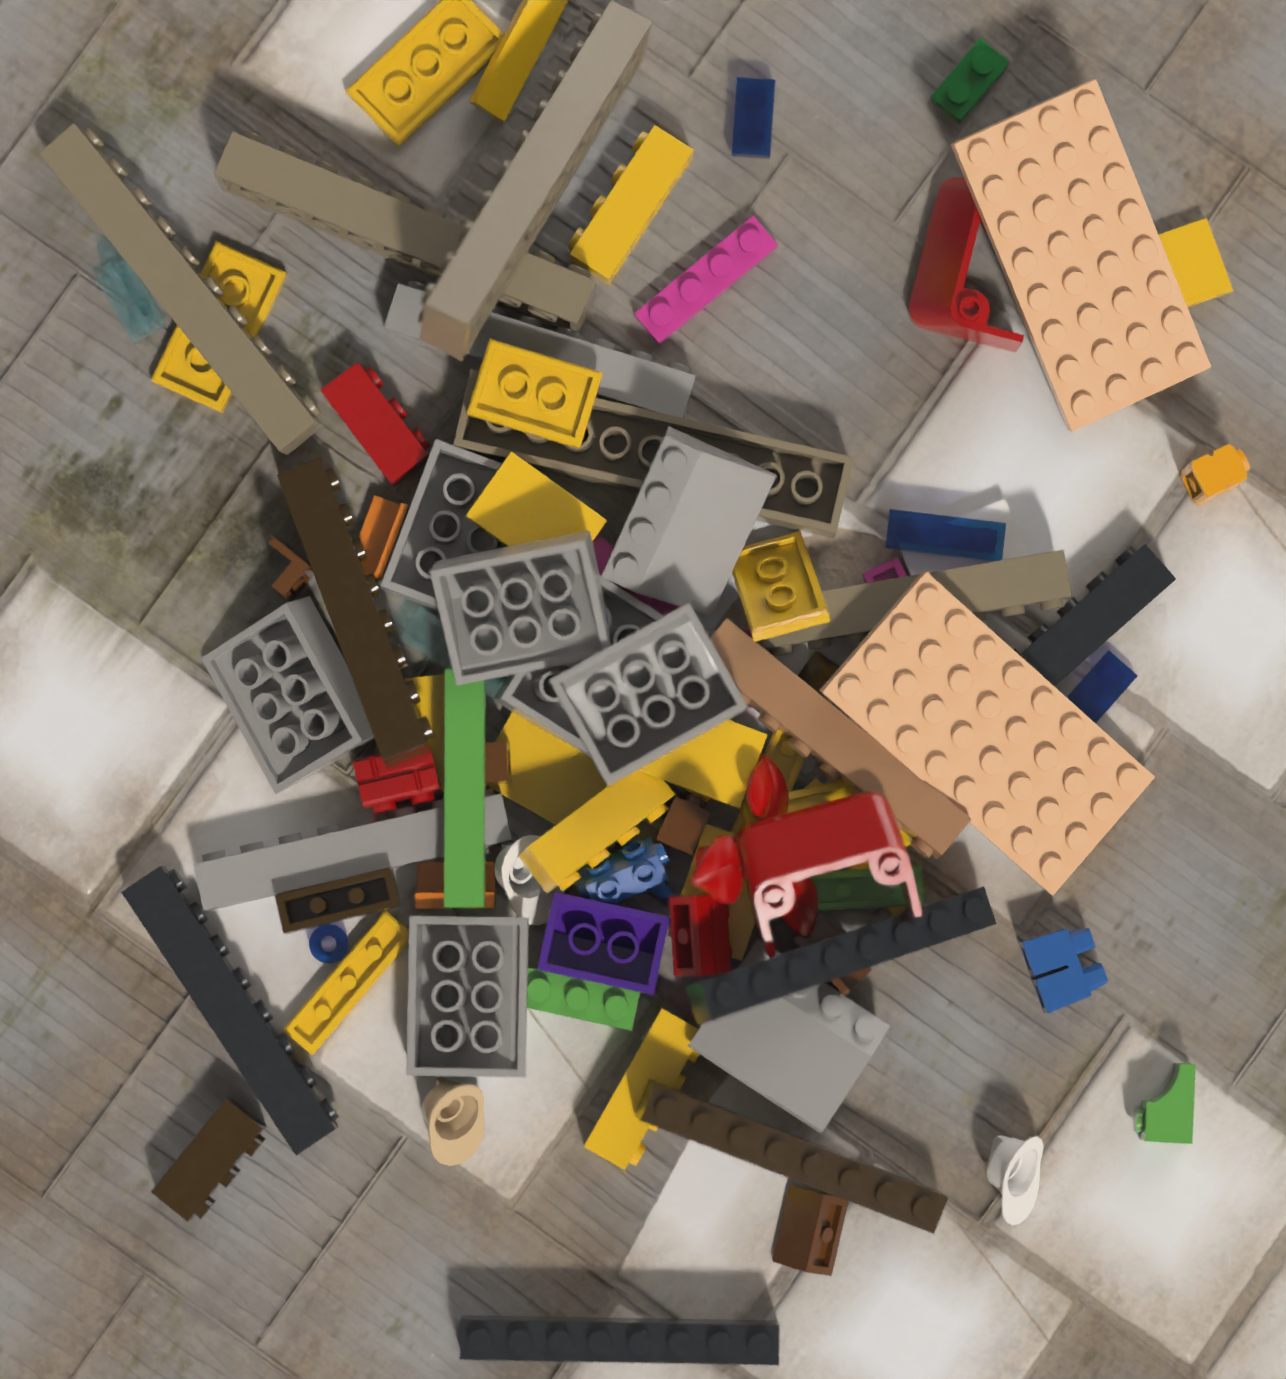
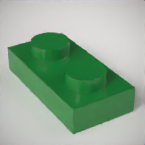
[930,38,1010,124]

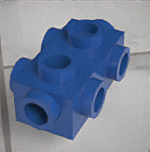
[575,837,673,904]

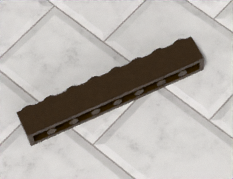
[277,458,435,769]
[635,1079,948,1234]

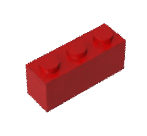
[320,362,431,488]

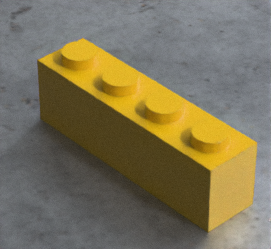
[568,125,694,286]
[518,771,675,894]
[584,1008,699,1170]

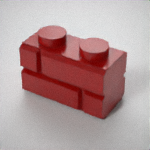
[353,742,442,814]
[668,893,732,976]

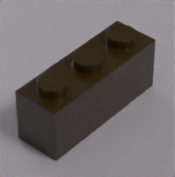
[274,867,402,934]
[151,1097,266,1222]

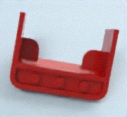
[908,177,1024,353]
[736,791,923,958]

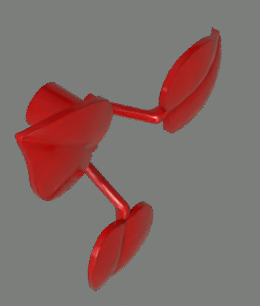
[690,755,818,938]

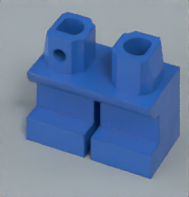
[1018,928,1108,1014]

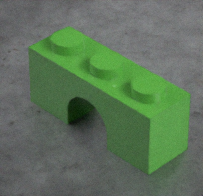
[527,967,640,1031]

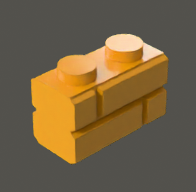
[1180,444,1250,506]

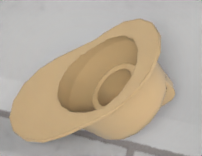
[422,1077,485,1166]

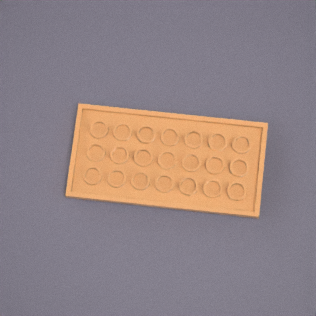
[951,79,1211,432]
[819,571,1155,896]

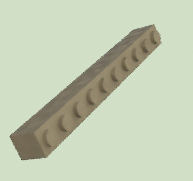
[39,123,323,455]

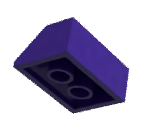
[537,892,670,995]

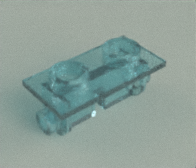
[94,260,167,344]

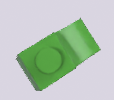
[1134,1063,1196,1144]

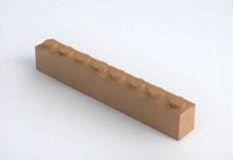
[710,618,971,859]

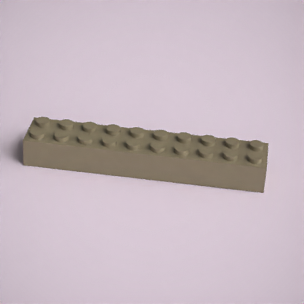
[418,0,653,361]
[214,131,596,334]
[453,369,854,538]

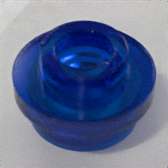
[309,924,349,963]

